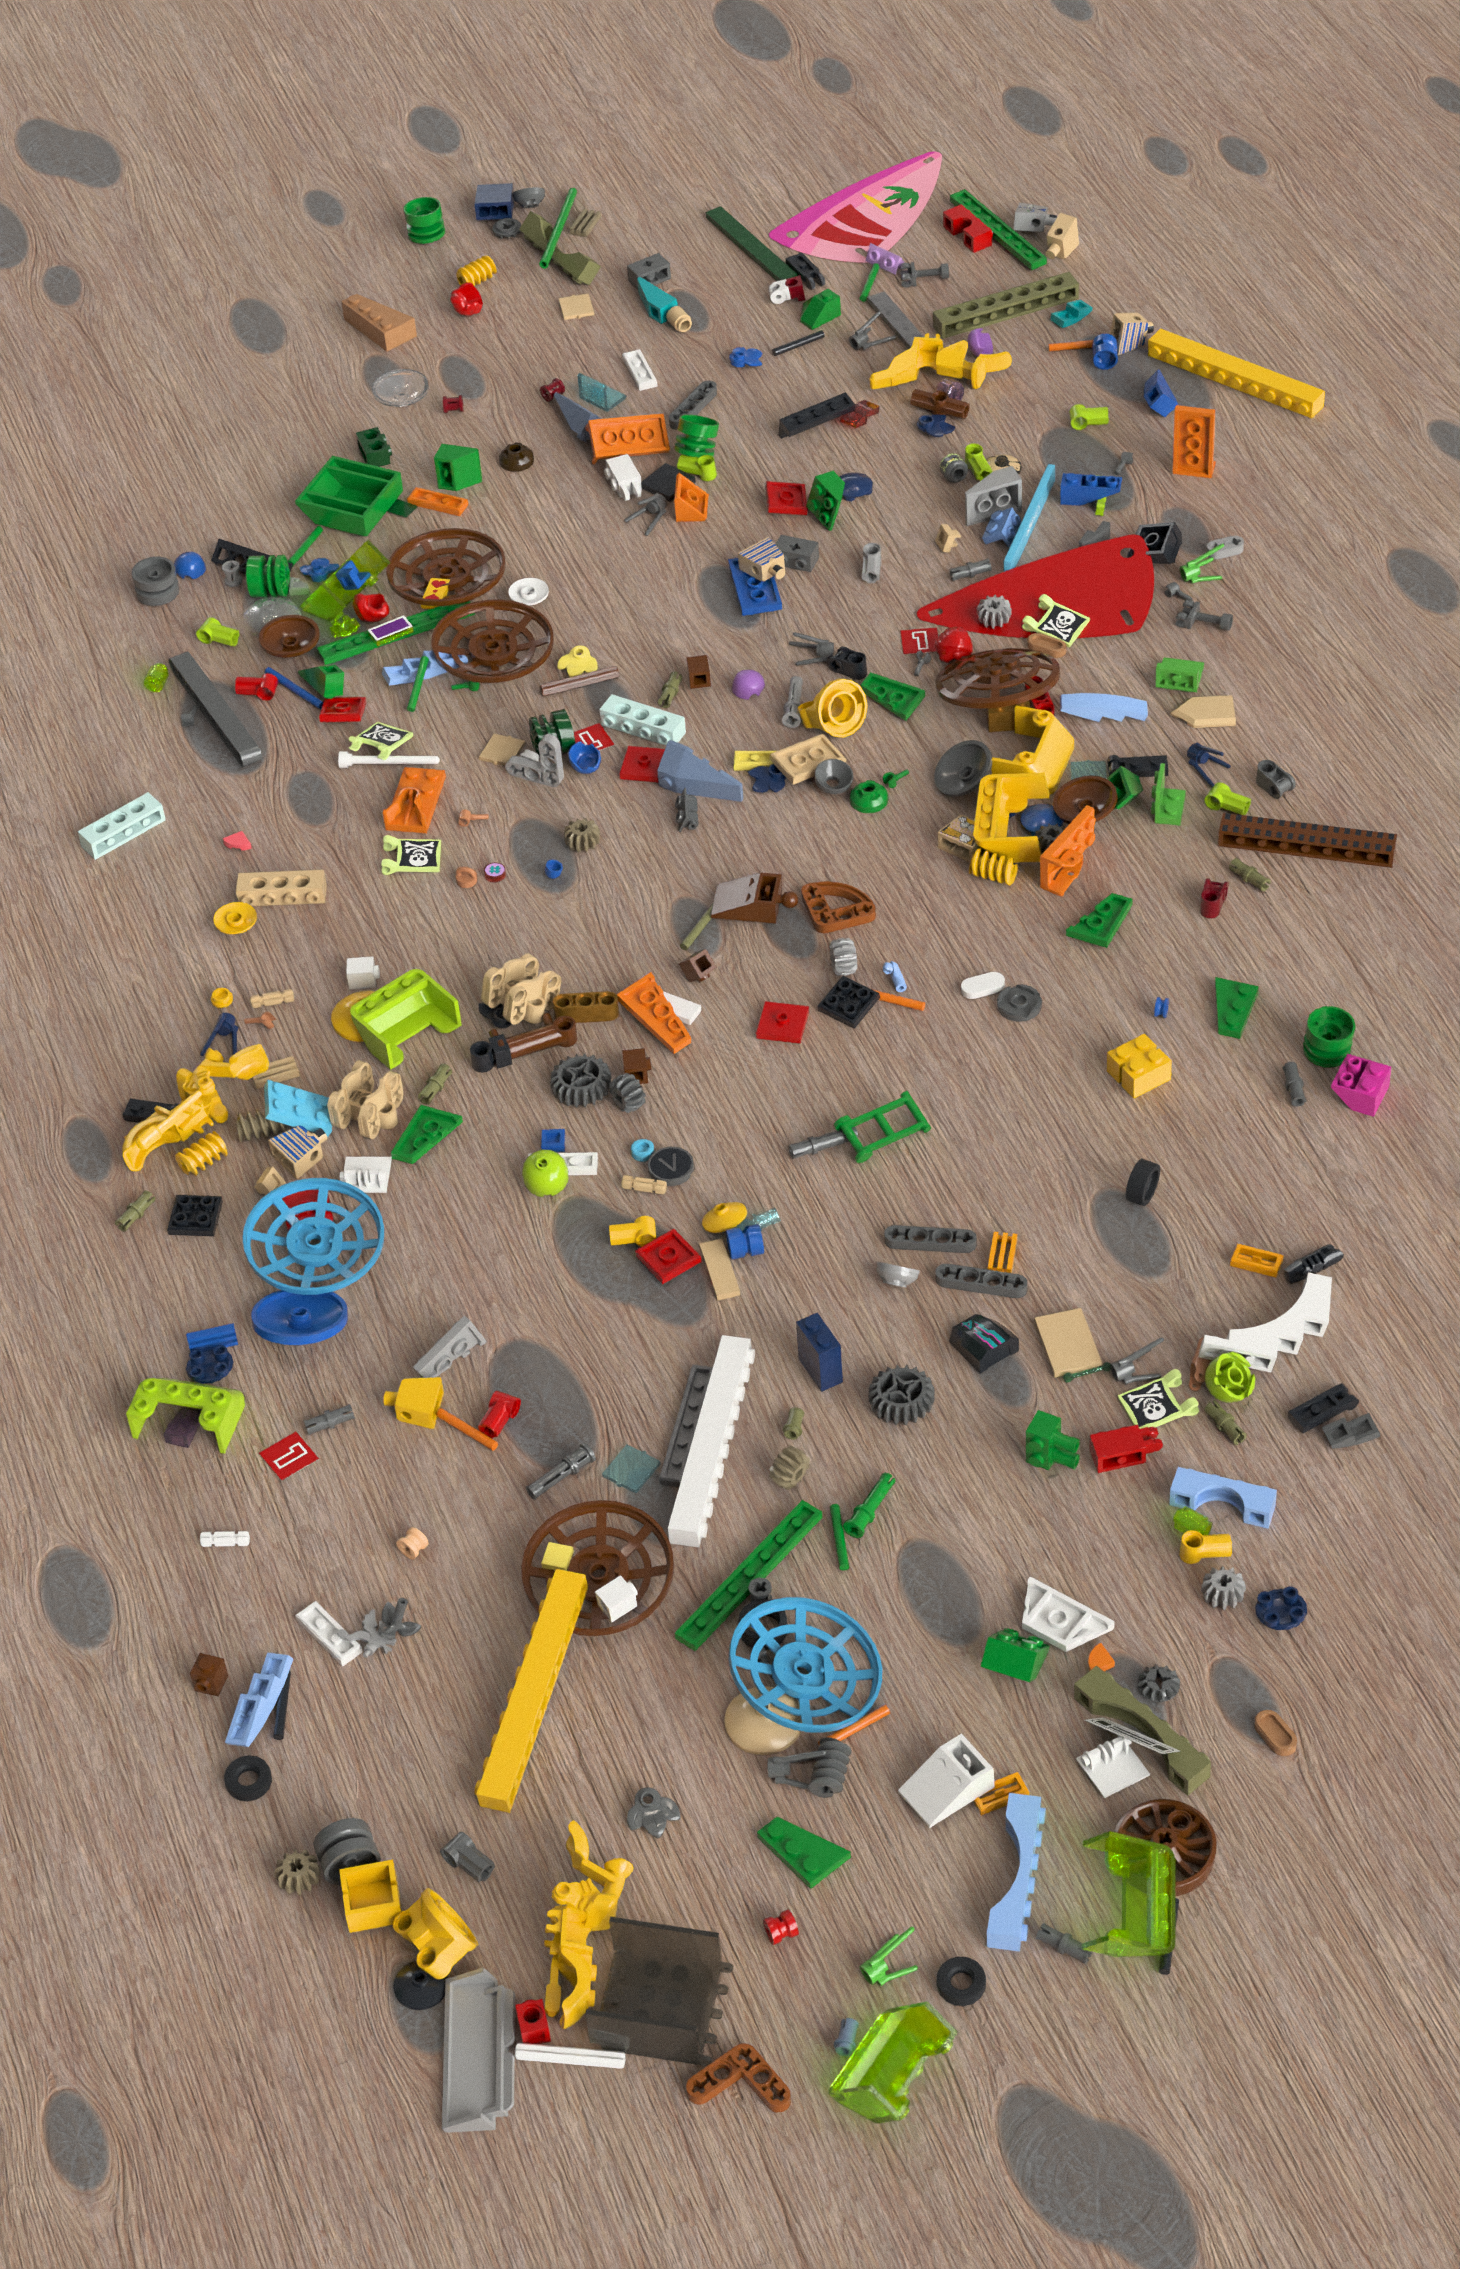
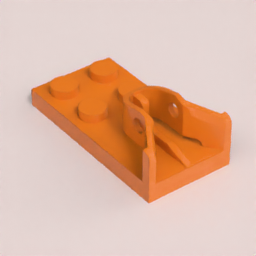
[1173,405,1216,478]
[585,414,670,465]
[383,767,446,834]
[1040,805,1096,896]

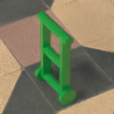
[833,1091,931,1163]

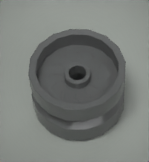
[132,556,179,606]
[313,1818,381,1886]

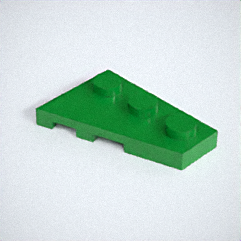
[860,672,925,721]
[1066,893,1133,948]
[1215,977,1259,1039]
[391,1105,463,1164]
[757,1817,851,1889]

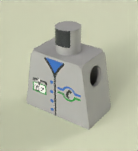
[1014,203,1057,232]

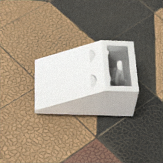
[898,1734,995,1828]

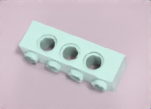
[600,694,686,745]
[77,792,165,860]

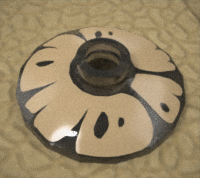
[986,454,1022,475]

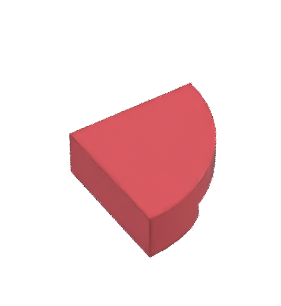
[223,831,252,851]

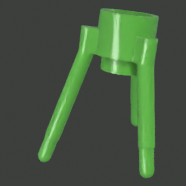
[1180,544,1224,584]
[859,1927,918,1986]

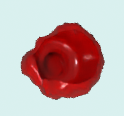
[450,282,483,316]
[352,593,390,622]
[935,627,973,663]

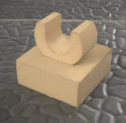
[935,524,961,552]
[254,1166,286,1196]

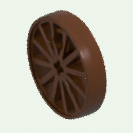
[1113,1799,1217,1897]

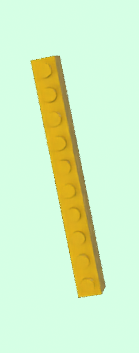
[1148,328,1325,419]
[474,1569,588,1813]

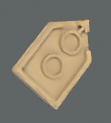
[1171,695,1236,728]

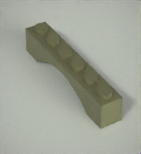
[519,211,601,285]
[1074,1666,1211,1796]

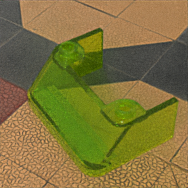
[299,540,391,622]
[1082,1831,1176,1957]

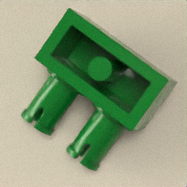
[1026,1410,1080,1470]

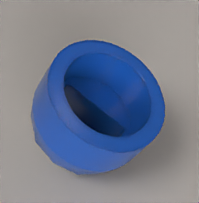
[545,860,563,879]

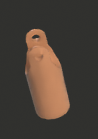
[1188,1337,1212,1391]

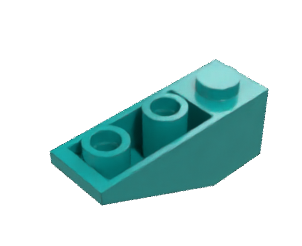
[637,277,678,324]

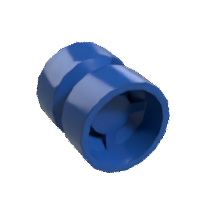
[1093,334,1118,370]
[726,1224,764,1260]

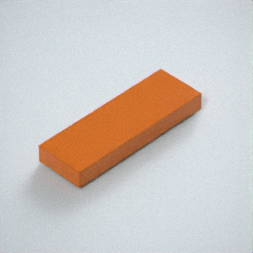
[407,487,468,516]

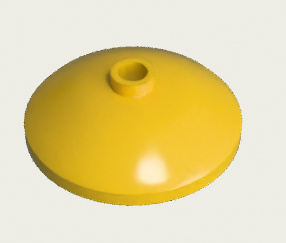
[331,991,375,1042]

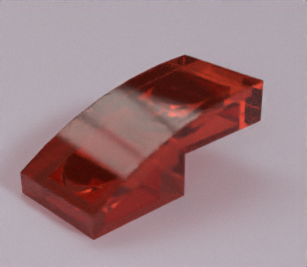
[840,400,880,428]

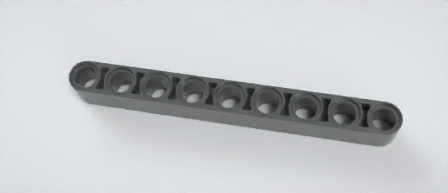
[169,651,262,767]

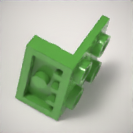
[1155,657,1204,693]
[1151,763,1186,826]

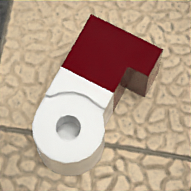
[769,276,806,304]

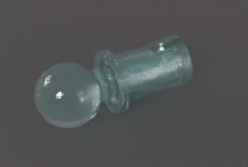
[736,1207,781,1231]

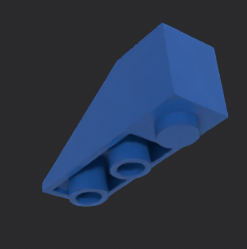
[1144,369,1178,417]
[1060,473,1122,506]

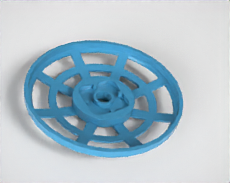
[243,1178,385,1295]
[728,1597,883,1733]

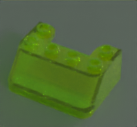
[828,2001,958,2124]

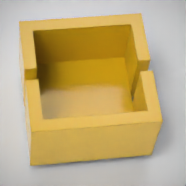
[1107,1033,1172,1099]
[339,1859,402,1933]

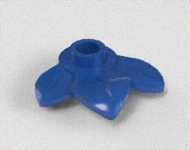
[729,347,763,367]
[300,558,339,582]

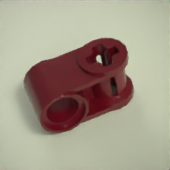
[1200,878,1229,919]

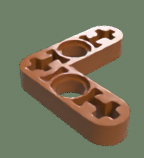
[686,2043,791,2113]

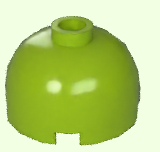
[522,1149,569,1197]
[1205,1352,1255,1403]

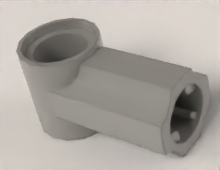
[862,543,882,583]

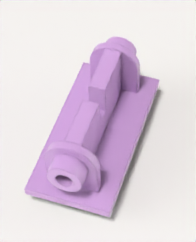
[866,243,904,274]

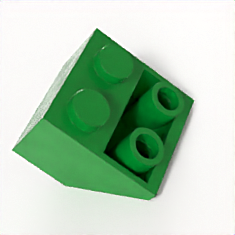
[434,443,482,491]
[806,470,845,531]
[980,1628,1050,1683]

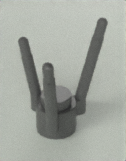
[849,311,897,350]
[624,493,667,536]
[789,632,834,666]
[1110,1337,1164,1385]
[768,1750,826,1790]

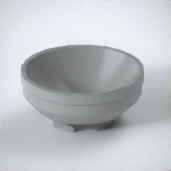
[876,1261,920,1287]

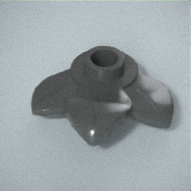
[627,1787,681,1838]

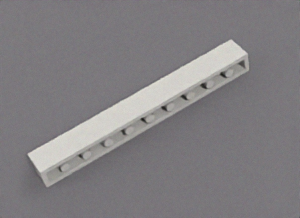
[668,1335,755,1547]

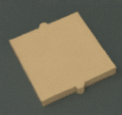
[559,294,594,320]
[479,734,526,766]

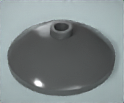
[934,740,992,797]

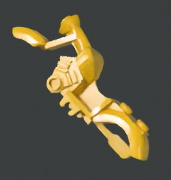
[122,1044,269,1172]
[544,1820,634,2030]

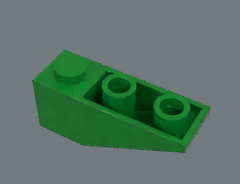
[298,665,344,699]

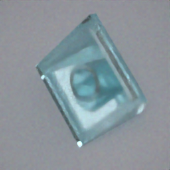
[577,373,627,412]

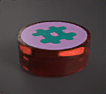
[484,862,506,882]

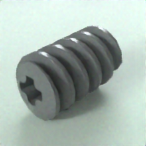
[809,1737,852,1798]

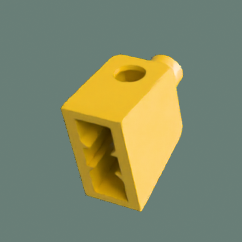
[384,1377,444,1429]

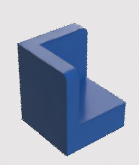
[335,560,371,590]

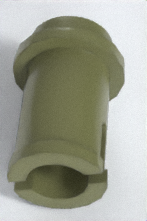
[783,1407,805,1440]

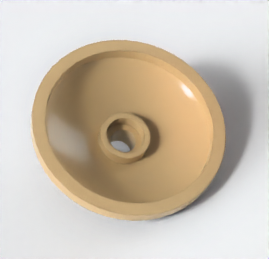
[724,1686,802,1755]

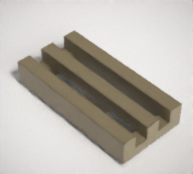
[569,209,601,237]

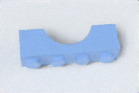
[1170,1467,1277,1529]

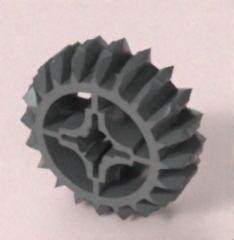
[550,1053,612,1108]
[868,1364,935,1425]

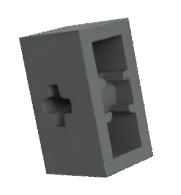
[627,253,671,290]
[775,535,819,572]

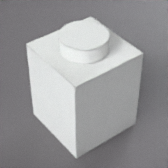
[347,957,380,990]
[595,1575,638,1622]

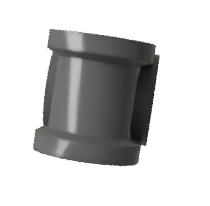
[1256,760,1296,799]

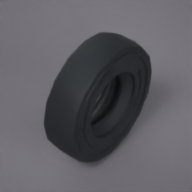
[224,1755,272,1802]
[936,1956,986,2006]

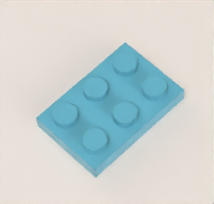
[264,1080,332,1137]

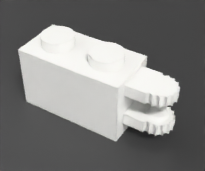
[604,454,642,501]

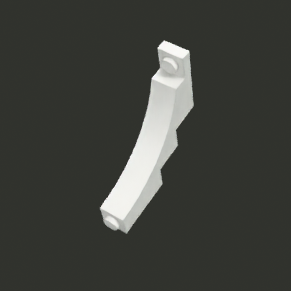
[1199,1273,1332,1372]

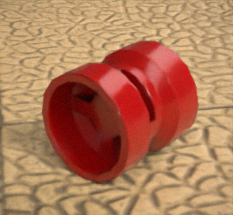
[763,1909,799,1945]

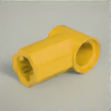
[609,1216,657,1247]
[1179,1530,1232,1564]

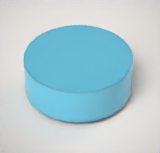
[631,1139,654,1162]

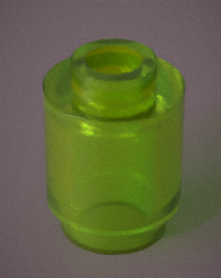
[144,663,169,692]
[1173,1506,1213,1535]

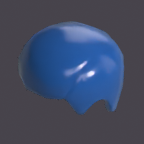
[174,552,206,579]
[568,741,601,774]

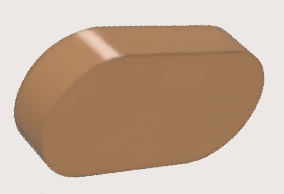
[1027,633,1066,658]
[1254,1710,1297,1756]

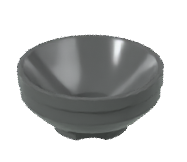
[513,187,545,208]
[815,759,853,794]

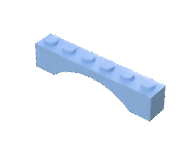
[987,1793,1046,1952]

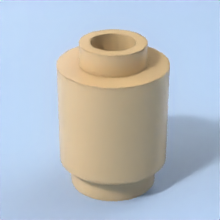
[666,306,692,332]

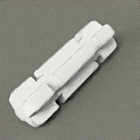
[200,1531,250,1547]

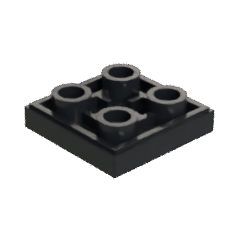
[817,976,880,1029]
[167,1195,223,1237]

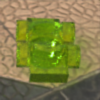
[329,615,360,638]

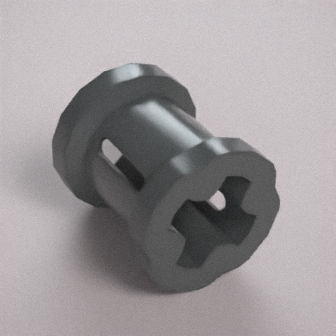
[748,1578,772,1602]

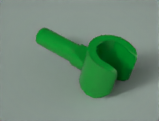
[451,681,480,692]
[883,769,909,788]

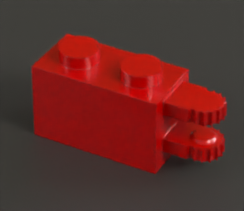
[1089,1425,1163,1473]

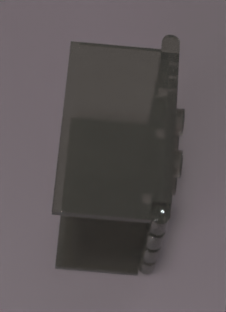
[585,1916,734,2066]

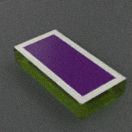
[368,615,414,646]

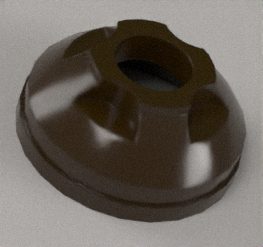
[499,442,534,472]

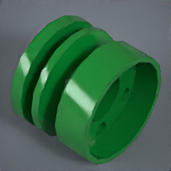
[403,197,445,244]
[674,415,719,458]
[246,555,290,598]
[1303,1006,1356,1068]

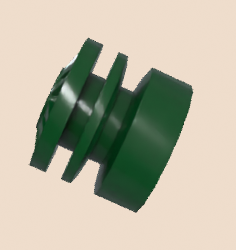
[529,709,576,759]

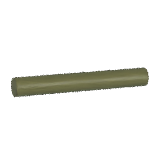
[680,903,713,951]

